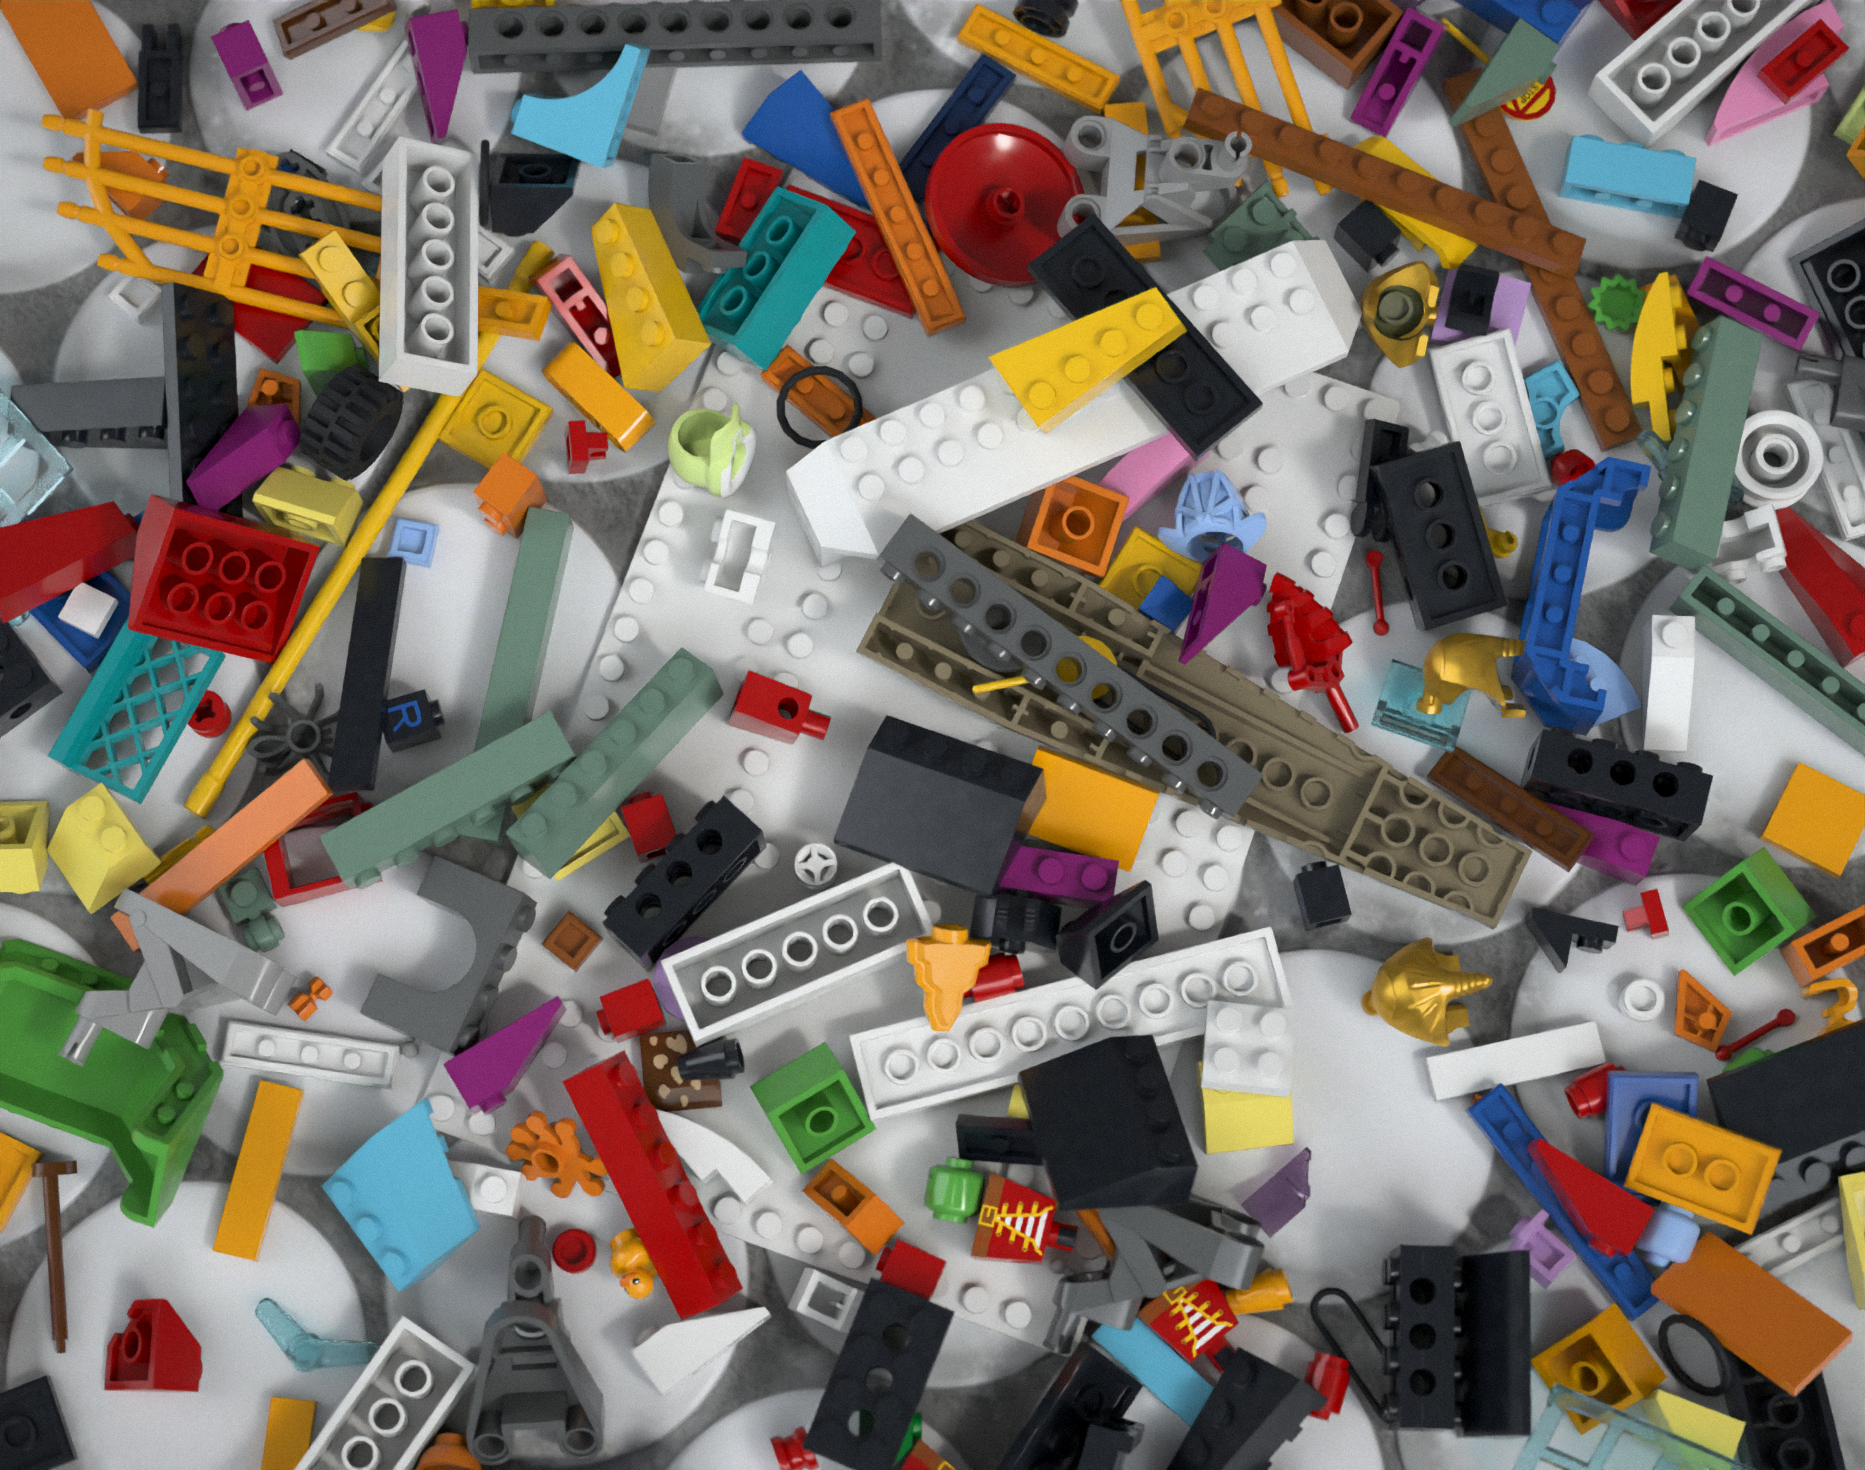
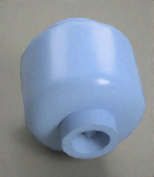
[1636,1201,1700,1270]

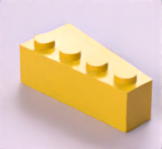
[590,203,711,392]
[988,287,1187,434]

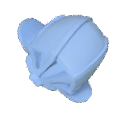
[1157,470,1267,563]

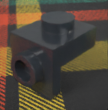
[1445,264,1500,336]

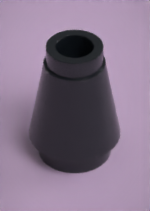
[677,1036,745,1081]

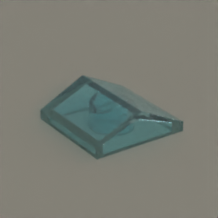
[1371,659,1472,753]

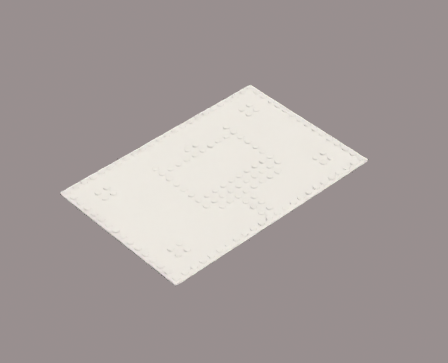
[423,249,1400,1357]

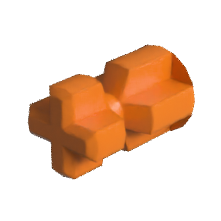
[287,976,333,1021]

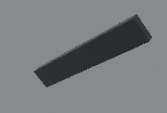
[328,557,407,791]

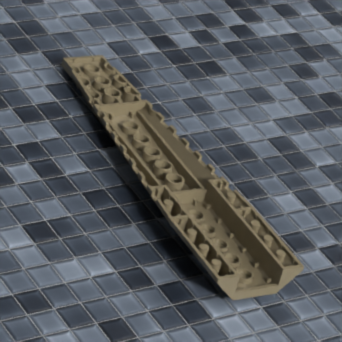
[856,520,1533,930]

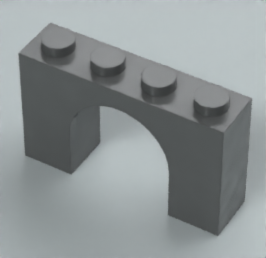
[360,855,537,1057]

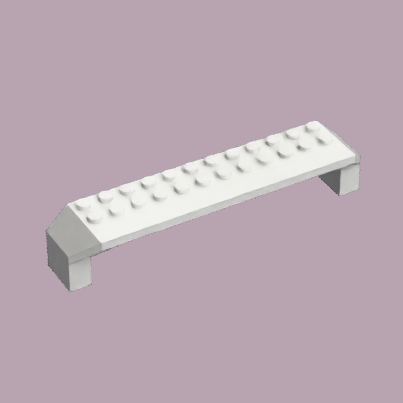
[786,240,1362,568]

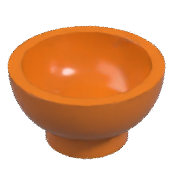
[417,1433,482,1470]

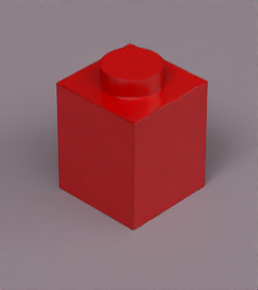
[621,792,677,864]
[596,978,667,1043]
[875,1239,946,1301]

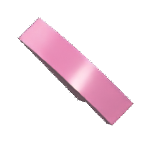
[1705,0,1844,146]
[1097,433,1211,523]

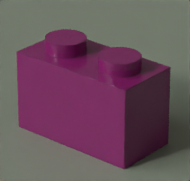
[211,20,283,111]

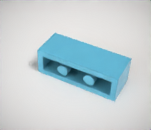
[1559,134,1696,219]

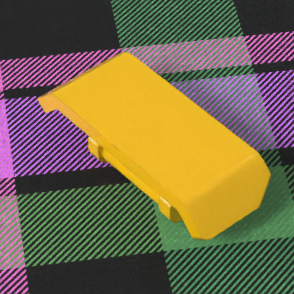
[1352,136,1479,270]

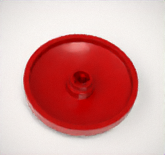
[925,123,1086,287]

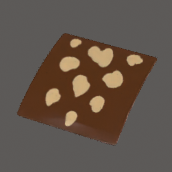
[640,1030,722,1112]

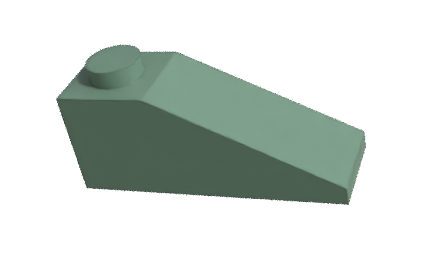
[1448,18,1560,127]

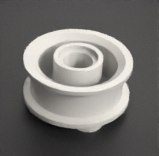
[1731,410,1823,510]

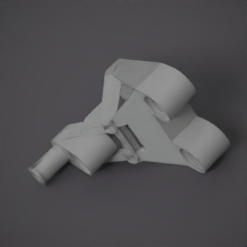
[1057,116,1252,246]
[58,888,297,1067]

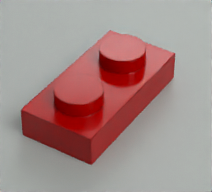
[1757,19,1849,105]
[715,157,783,244]

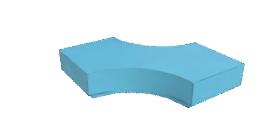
[1523,360,1580,462]

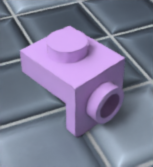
[1507,1209,1577,1289]

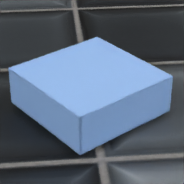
[388,517,440,568]

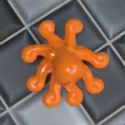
[505,1110,607,1198]

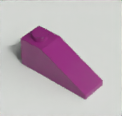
[1349,6,1450,138]
[404,9,469,145]
[186,403,301,511]
[1178,542,1267,665]
[1515,801,1660,886]
[443,996,567,1115]

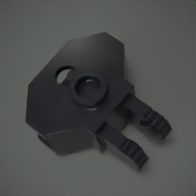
[969,889,1062,954]

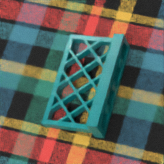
[48,616,226,804]

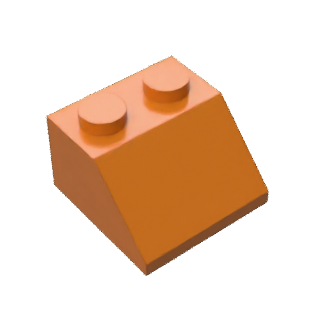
[1015,476,1129,578]

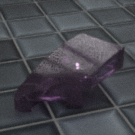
[1241,1147,1311,1238]

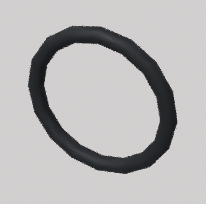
[480,139,490,226]
[776,366,863,449]
[1658,1314,1732,1397]

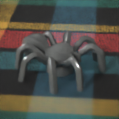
[247,683,339,781]

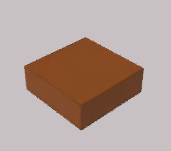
[541,911,604,973]

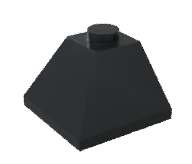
[489,153,581,237]
[1056,880,1159,990]

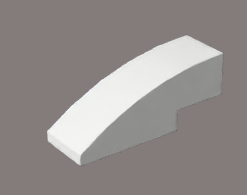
[656,1109,773,1206]
[787,1267,909,1350]

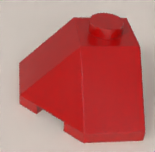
[104,1299,203,1392]

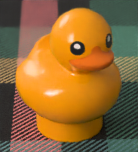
[609,1228,658,1299]

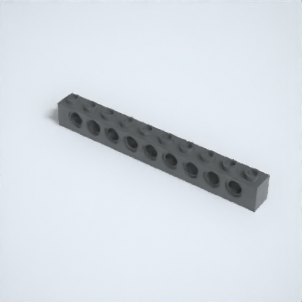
[469,0,882,74]
[876,513,1264,820]

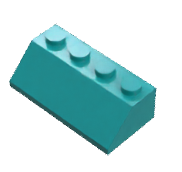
[696,186,856,371]

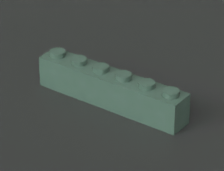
[1649,316,1763,571]
[1669,565,1865,757]
[506,647,724,879]
[319,711,576,889]

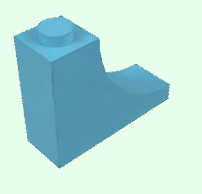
[511,43,651,168]

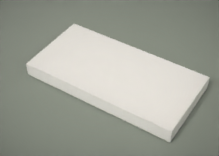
[1428,328,1552,509]

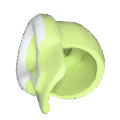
[667,403,757,498]

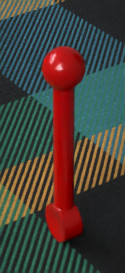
[1365,550,1389,636]
[1715,1009,1795,1062]

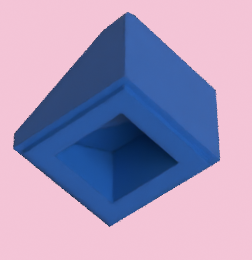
[1138,575,1193,635]

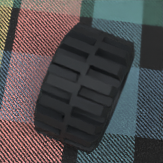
[299,364,404,481]

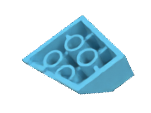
[321,1098,481,1292]

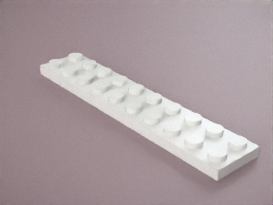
[849,926,1295,1122]

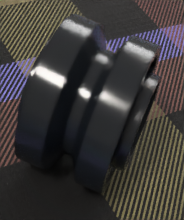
[1013,0,1079,38]

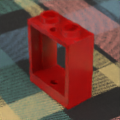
[263,791,383,907]

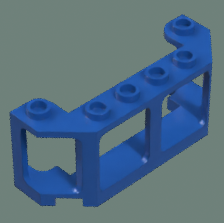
[1510,457,1651,736]

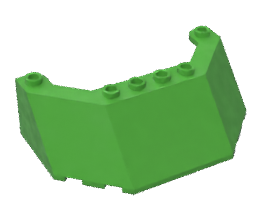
[0,939,224,1228]

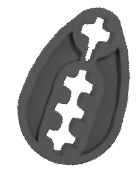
[266,152,351,259]

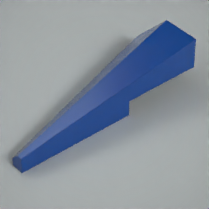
[741,70,934,237]

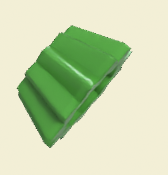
[1588,274,1646,332]

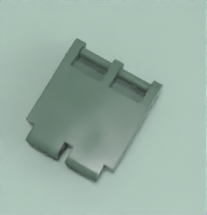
[1202,180,1321,271]

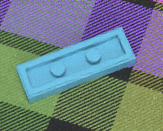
[1091,1317,1214,1428]

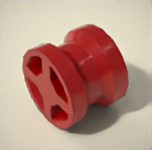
[187,690,232,738]
[770,1426,820,1470]

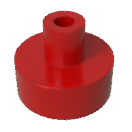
[1551,449,1595,487]

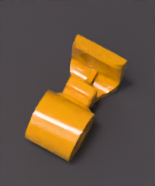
[1800,978,1858,1037]

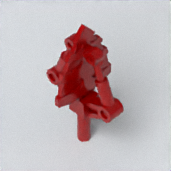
[1267,572,1359,733]

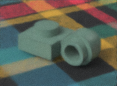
[218,867,286,953]

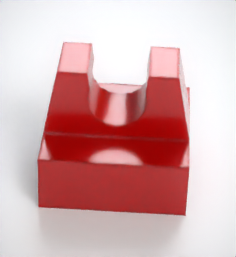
[565,420,609,474]
[1622,889,1669,940]

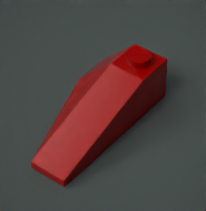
[1776,506,1865,668]

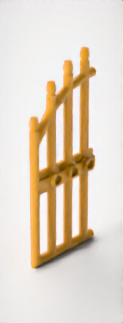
[1120,0,1332,199]
[42,109,382,330]

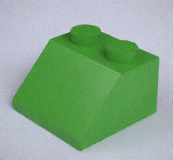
[1682,847,1817,976]
[750,1042,876,1175]

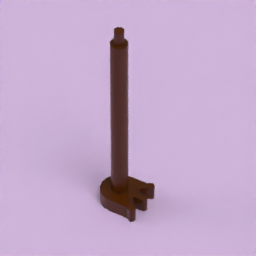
[31,1160,77,1354]

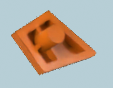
[247,368,301,431]
[1674,969,1732,1053]

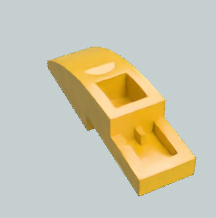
[298,230,410,393]
[1630,272,1688,448]

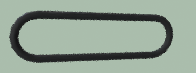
[1311,1288,1416,1424]

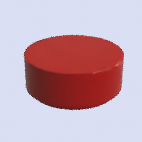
[552,1229,597,1274]

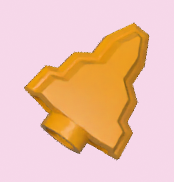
[906,923,992,1032]

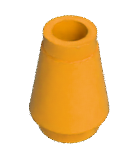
[1225,1267,1294,1316]

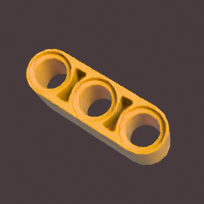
[541,341,656,453]

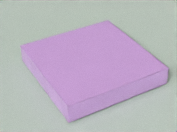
[1429,267,1532,346]

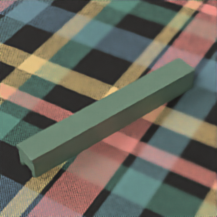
[457,507,574,847]

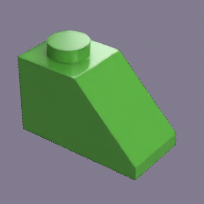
[294,330,370,397]

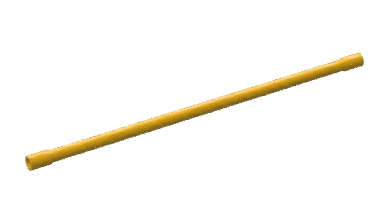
[183,240,555,819]

